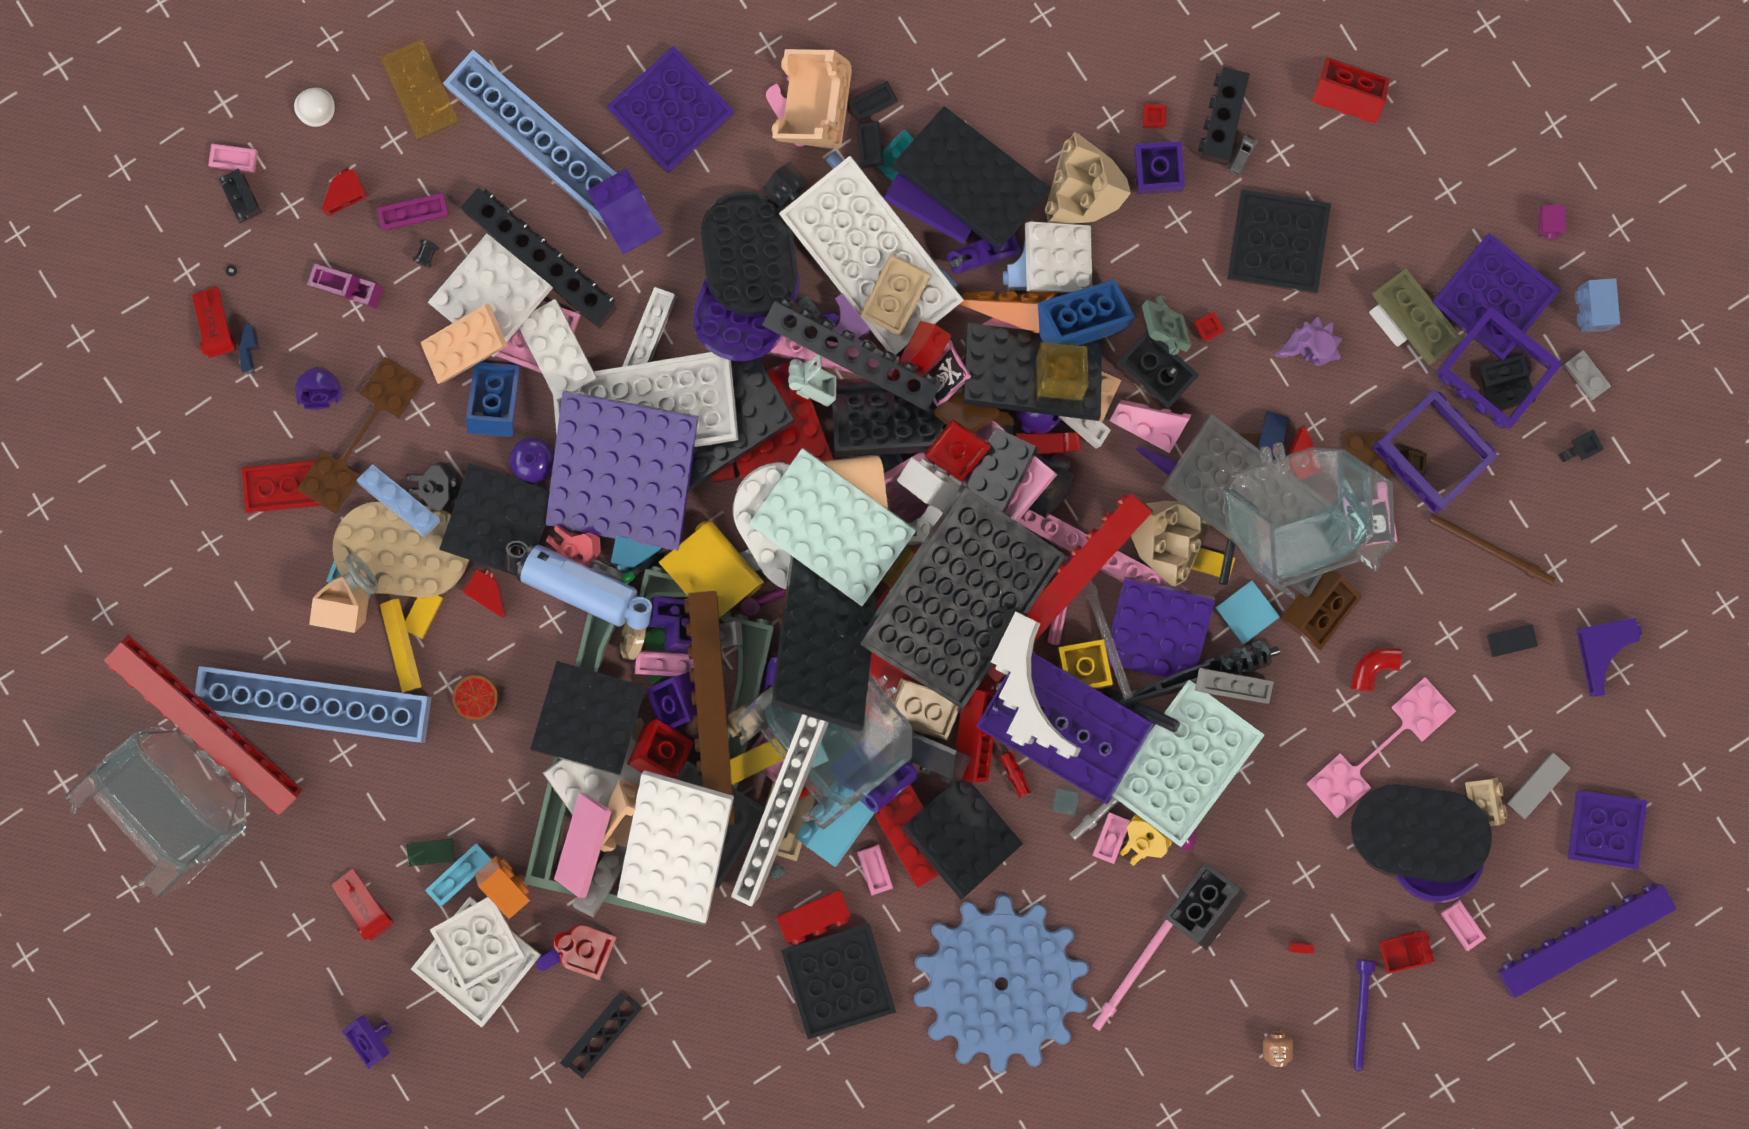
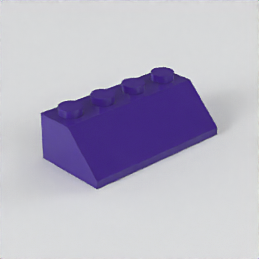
[884,174,972,244]

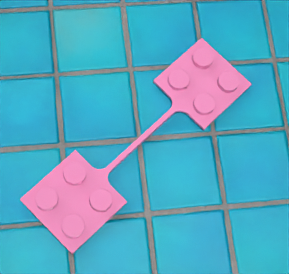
[1306,677,1456,818]

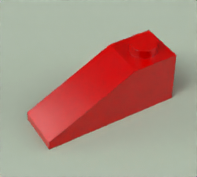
[891,321,951,387]

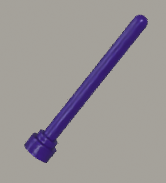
[1354,959,1376,1072]

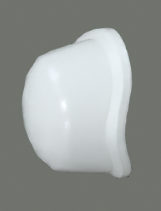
[294,88,335,127]

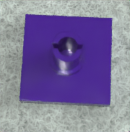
[342,1015,392,1069]

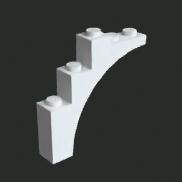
[991,612,1081,759]

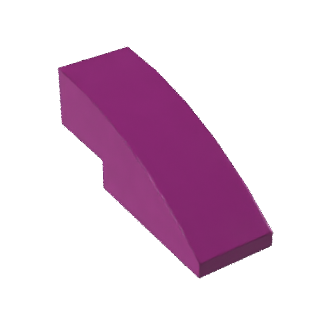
[307,264,384,309]

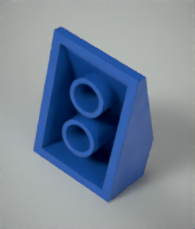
[466,362,520,437]

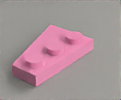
[1109,400,1191,453]

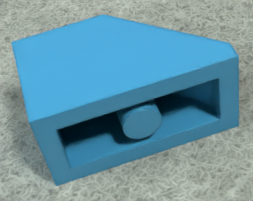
[611,536,663,571]

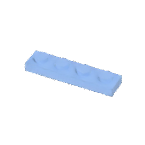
[357,464,440,538]

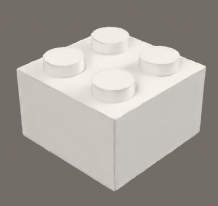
[897,457,962,511]

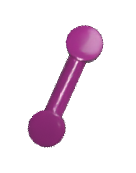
[741,588,786,616]

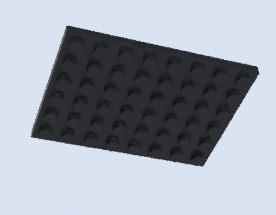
[856,485,1066,709]

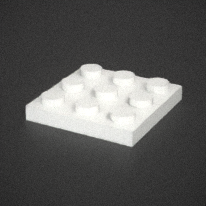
[1025,222,1092,293]
[430,897,525,991]

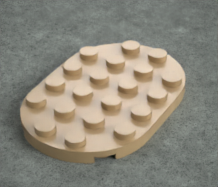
[333,502,470,597]

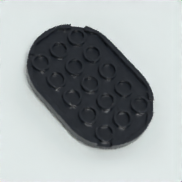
[701,192,798,316]
[1351,784,1492,883]

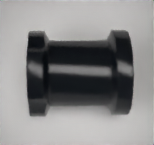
[412,239,440,268]

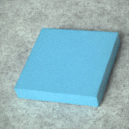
[1215,581,1280,645]

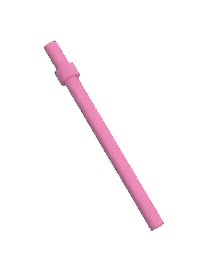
[1092,920,1173,1031]

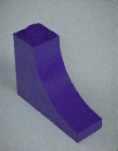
[1576,618,1642,697]

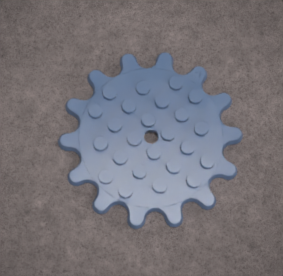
[914,894,1089,1074]

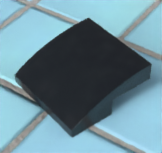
[1479,354,1536,411]

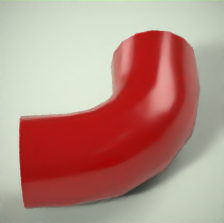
[1351,647,1402,692]

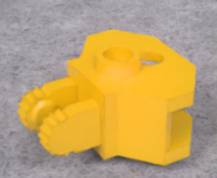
[1119,814,1172,866]

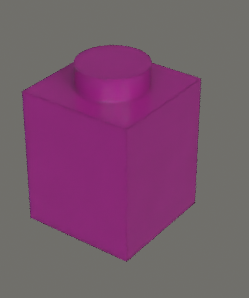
[1537,205,1566,240]

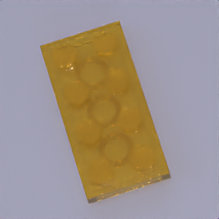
[380,39,460,141]

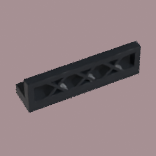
[560,990,643,1079]

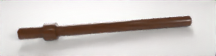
[1428,514,1555,585]

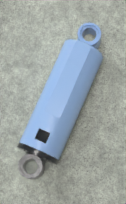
[504,541,652,630]

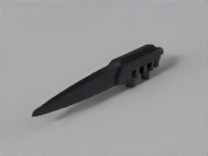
[1119,640,1280,705]

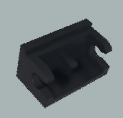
[219,168,262,223]

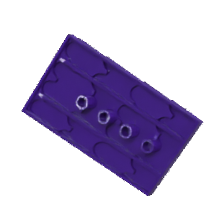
[976,652,1154,805]

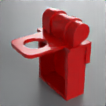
[1378,930,1435,974]

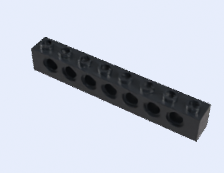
[460,188,617,329]
[762,297,941,411]

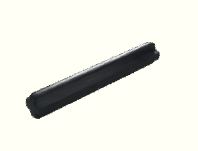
[1103,688,1180,733]

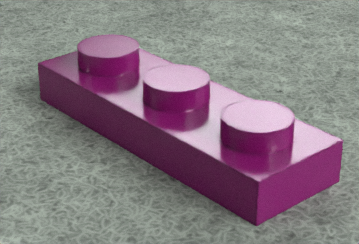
[377,193,449,231]

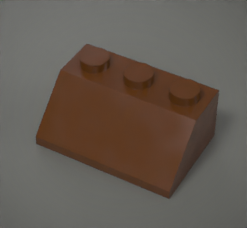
[1281,567,1362,650]

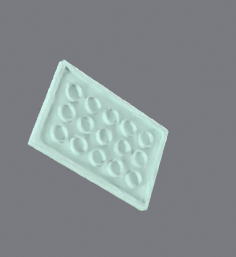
[749,448,917,606]
[1112,680,1265,847]

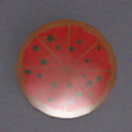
[452,675,499,721]

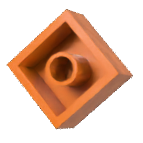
[475,856,530,919]

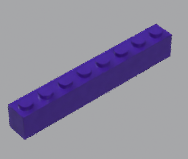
[1496,882,1677,998]

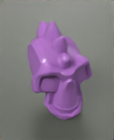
[1275,317,1342,366]

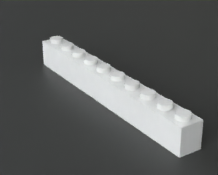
[731,714,829,907]

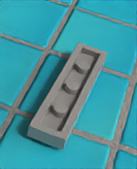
[1195,668,1274,704]
[573,844,627,917]

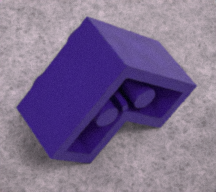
[647,596,692,653]

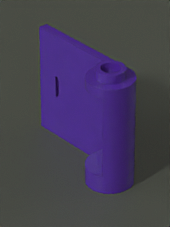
[828,737,917,813]

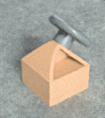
[309,554,378,633]

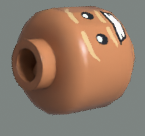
[1263,1031,1293,1067]

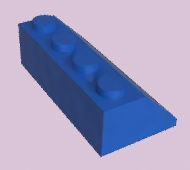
[1038,279,1135,354]

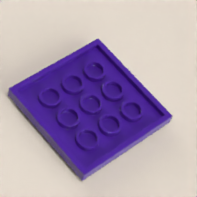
[606,46,735,174]
[1432,233,1560,360]
[1106,576,1215,677]

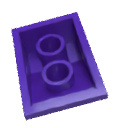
[587,168,663,255]

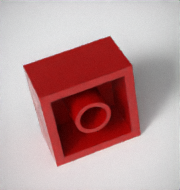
[627,719,693,779]

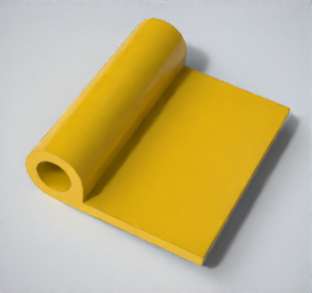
[659,521,765,619]

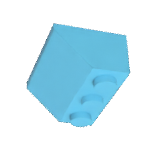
[795,781,875,867]

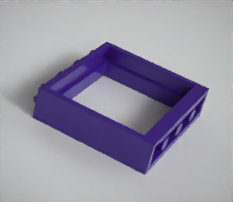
[1435,306,1563,430]
[1372,389,1498,514]

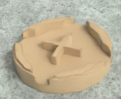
[620,621,646,660]

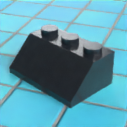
[893,725,971,784]
[1164,862,1248,950]

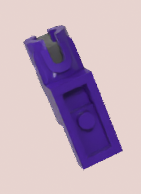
[947,234,1022,274]

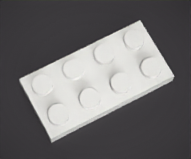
[519,299,598,401]

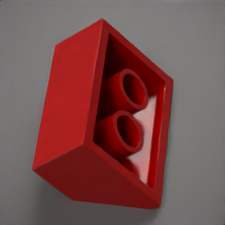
[1312,57,1390,123]

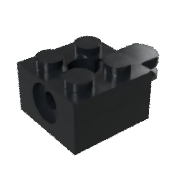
[1029,453,1074,518]

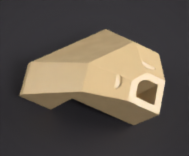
[1045,132,1131,224]
[1131,501,1210,587]

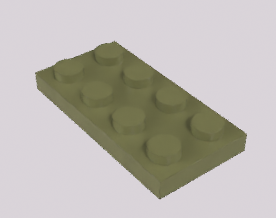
[1372,268,1462,366]

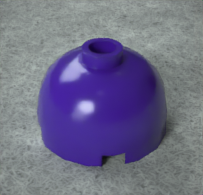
[295,367,342,410]
[1016,411,1061,434]
[509,438,554,484]

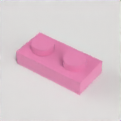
[1092,812,1130,864]

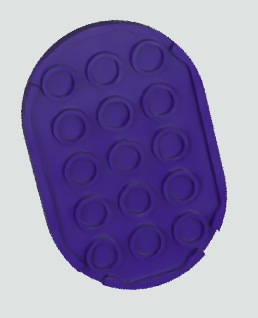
[693,272,800,361]

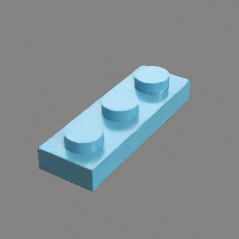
[425,843,492,907]

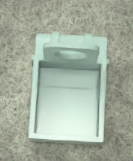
[788,354,836,407]

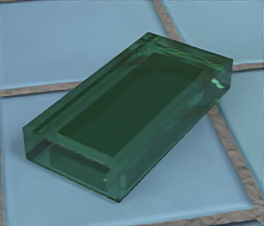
[406,838,455,867]

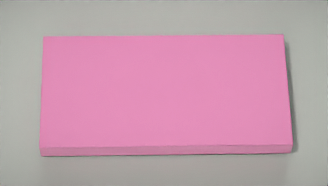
[554,793,611,898]

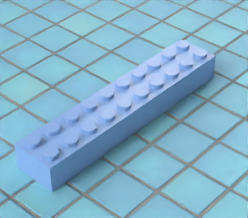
[443,50,646,227]
[195,666,432,743]

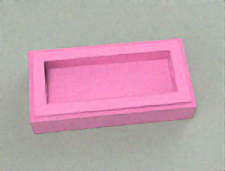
[208,144,258,173]
[857,844,893,895]
[1439,900,1486,951]

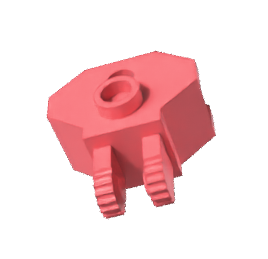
[546,524,601,567]

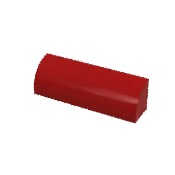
[956,687,997,783]

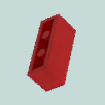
[776,889,851,945]

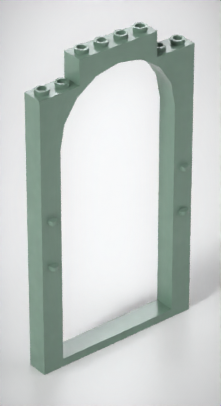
[524,566,774,925]

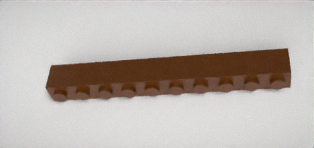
[684,591,735,825]

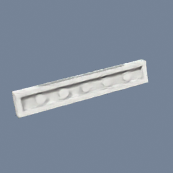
[622,287,677,367]

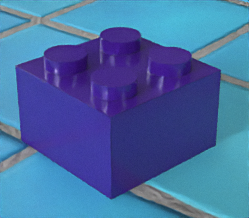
[1134,141,1185,194]
[646,672,697,729]

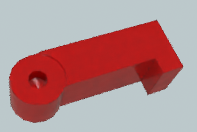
[1015,433,1081,455]

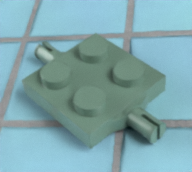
[1142,295,1191,355]

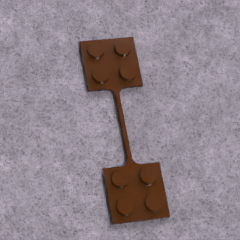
[297,357,424,514]
[1239,432,1391,478]

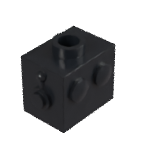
[763,162,808,207]

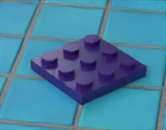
[1567,790,1647,869]

